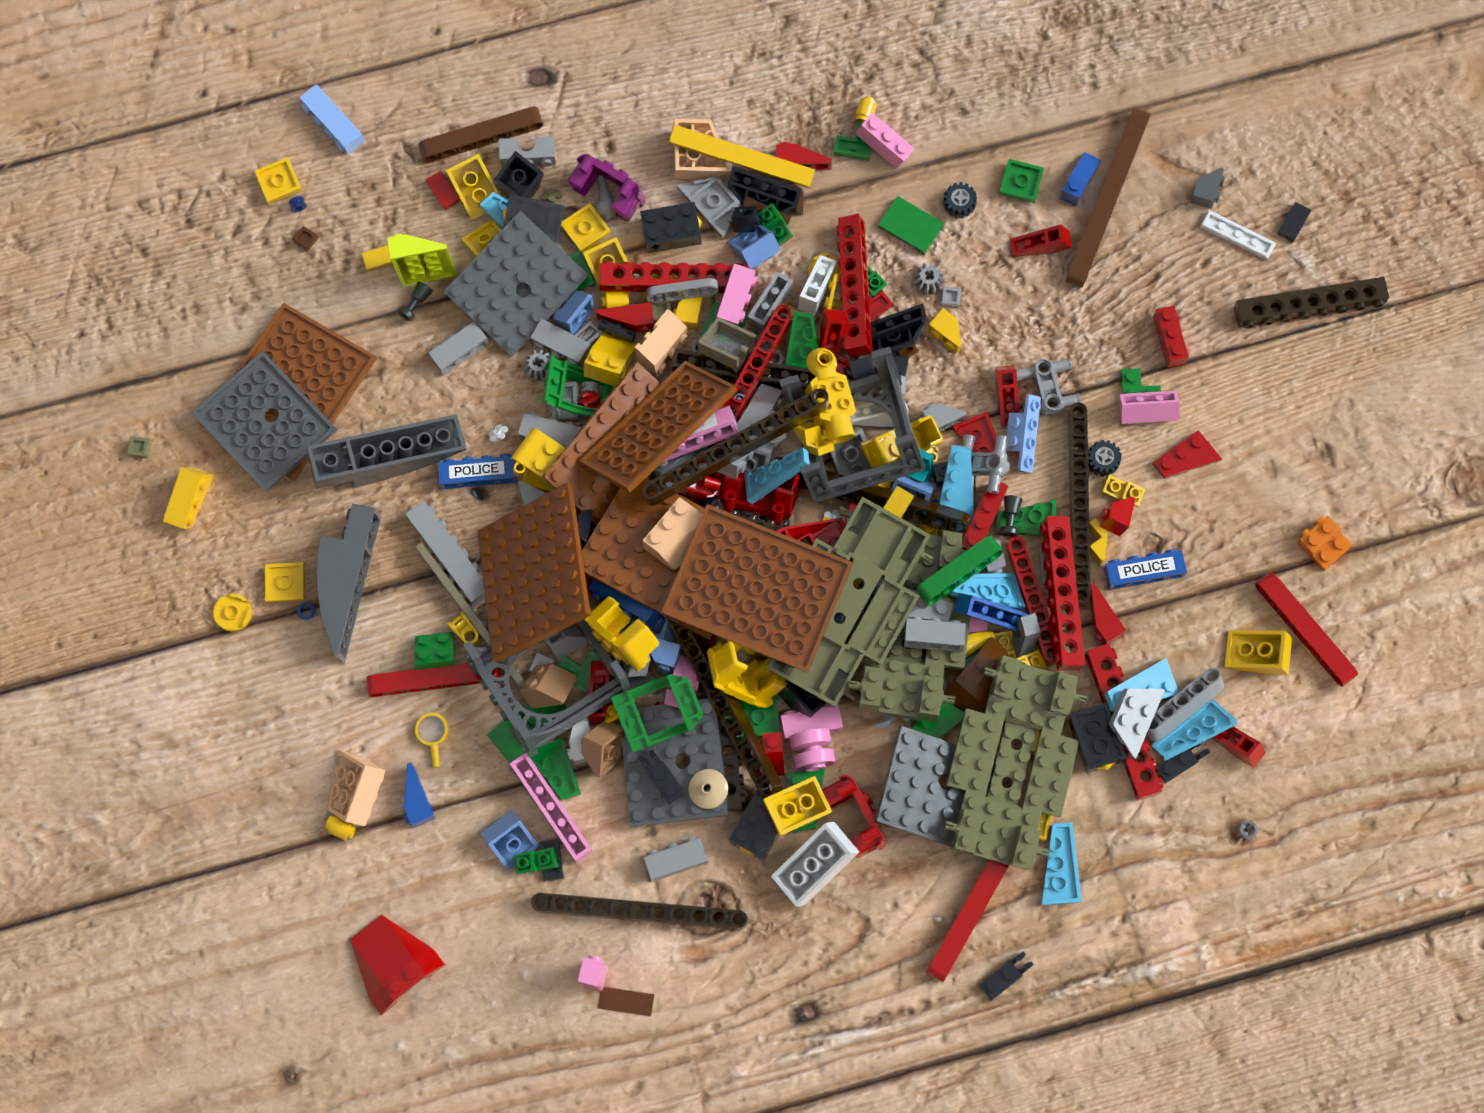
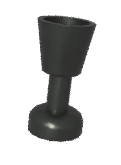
[397,281,433,322]
[999,495,1023,538]

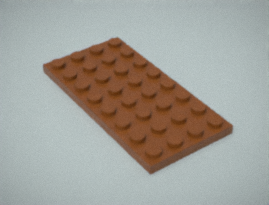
[579,361,737,493]
[542,362,661,527]

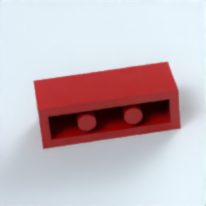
[1153,305,1189,369]

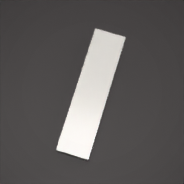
[1200,210,1276,261]

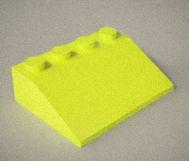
[387,234,457,287]

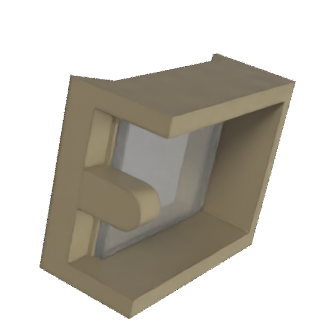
[697,317,757,373]

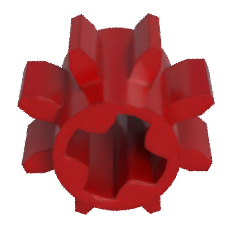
[578,391,600,408]

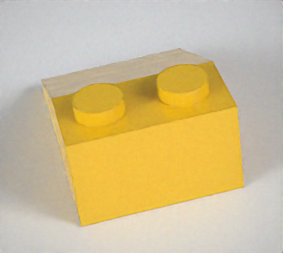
[446,154,500,220]
[461,220,501,258]
[581,236,635,296]
[584,332,638,386]
[1225,630,1292,675]
[763,776,832,836]

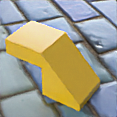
[794,422,834,456]
[1089,518,1108,565]

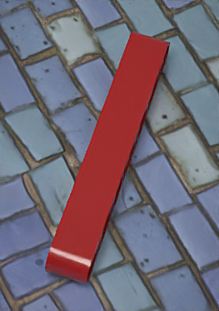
[723,305,792,422]
[1006,536,1055,666]
[1255,572,1358,687]
[366,662,501,697]
[926,860,1009,983]

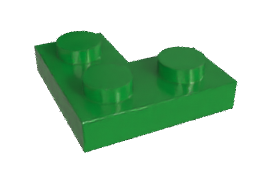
[833,122,872,161]
[1120,368,1161,394]
[558,650,600,693]

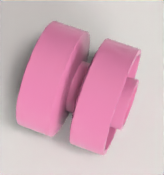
[789,728,836,772]

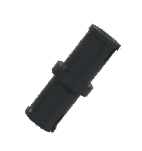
[598,318,637,343]

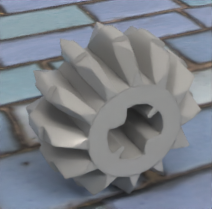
[913,263,945,295]
[523,349,551,382]

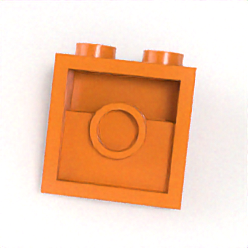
[1297,515,1353,571]

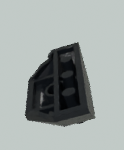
[727,166,802,213]
[854,303,927,353]

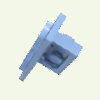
[1006,394,1041,472]

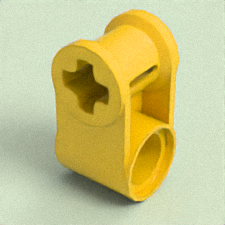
[447,611,481,647]

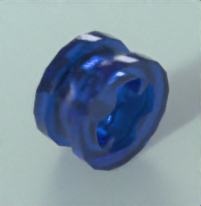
[288,196,307,213]

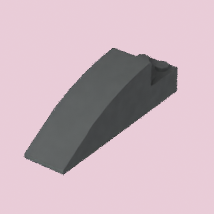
[307,414,466,489]
[317,503,381,664]

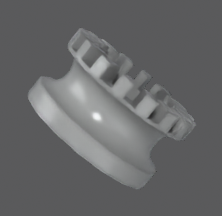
[581,381,598,394]
[1239,820,1258,839]

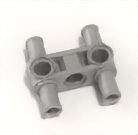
[1017,358,1081,416]
[962,435,1010,494]

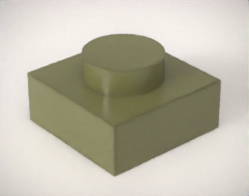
[651,301,671,322]
[127,436,151,458]

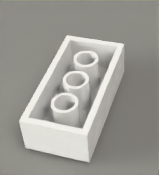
[771,822,859,907]

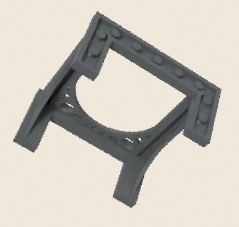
[779,347,926,503]
[463,619,631,757]

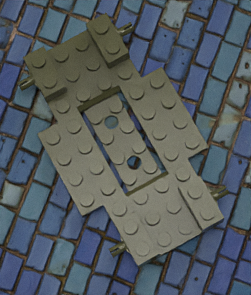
[766,497,934,708]
[848,530,970,723]
[944,655,1087,870]

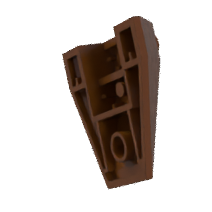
[944,637,1010,729]

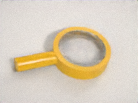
[415,713,449,768]

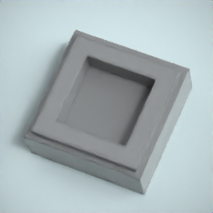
[941,286,962,308]

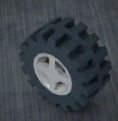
[943,182,977,218]
[1088,440,1122,477]

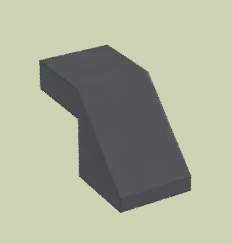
[1012,613,1040,658]

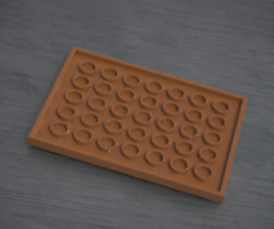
[200,303,377,481]
[582,478,712,640]
[477,482,591,663]
[661,504,853,673]

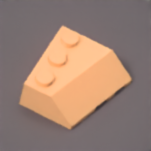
[673,119,731,180]
[635,309,689,378]
[643,497,703,571]
[328,749,385,826]

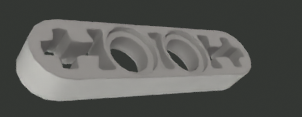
[646,278,718,303]

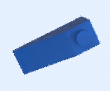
[1060,152,1101,207]
[403,762,436,828]

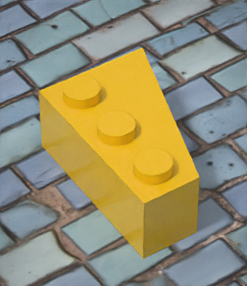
[163,467,215,529]

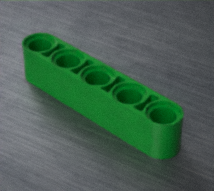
[916,536,1004,606]

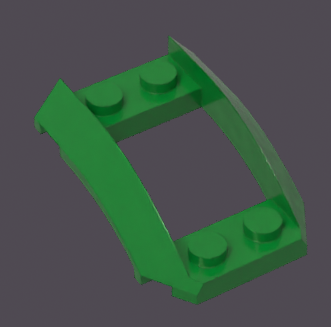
[539,355,615,417]
[611,674,703,753]

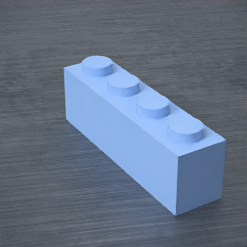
[299,84,365,155]

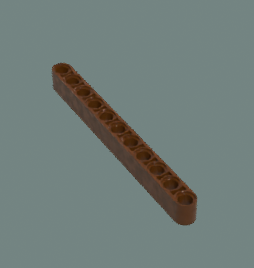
[1065,107,1151,288]

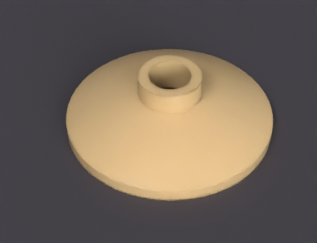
[689,769,728,809]

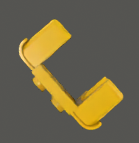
[860,415,943,484]
[511,427,565,485]
[584,597,659,672]
[707,640,786,708]

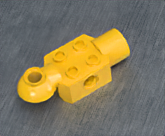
[805,348,856,444]

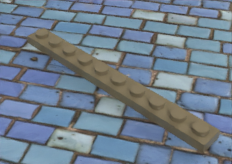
[415,542,525,689]

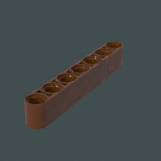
[418,106,544,163]

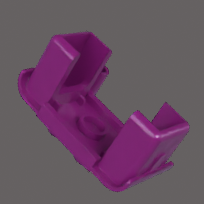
[568,154,646,222]

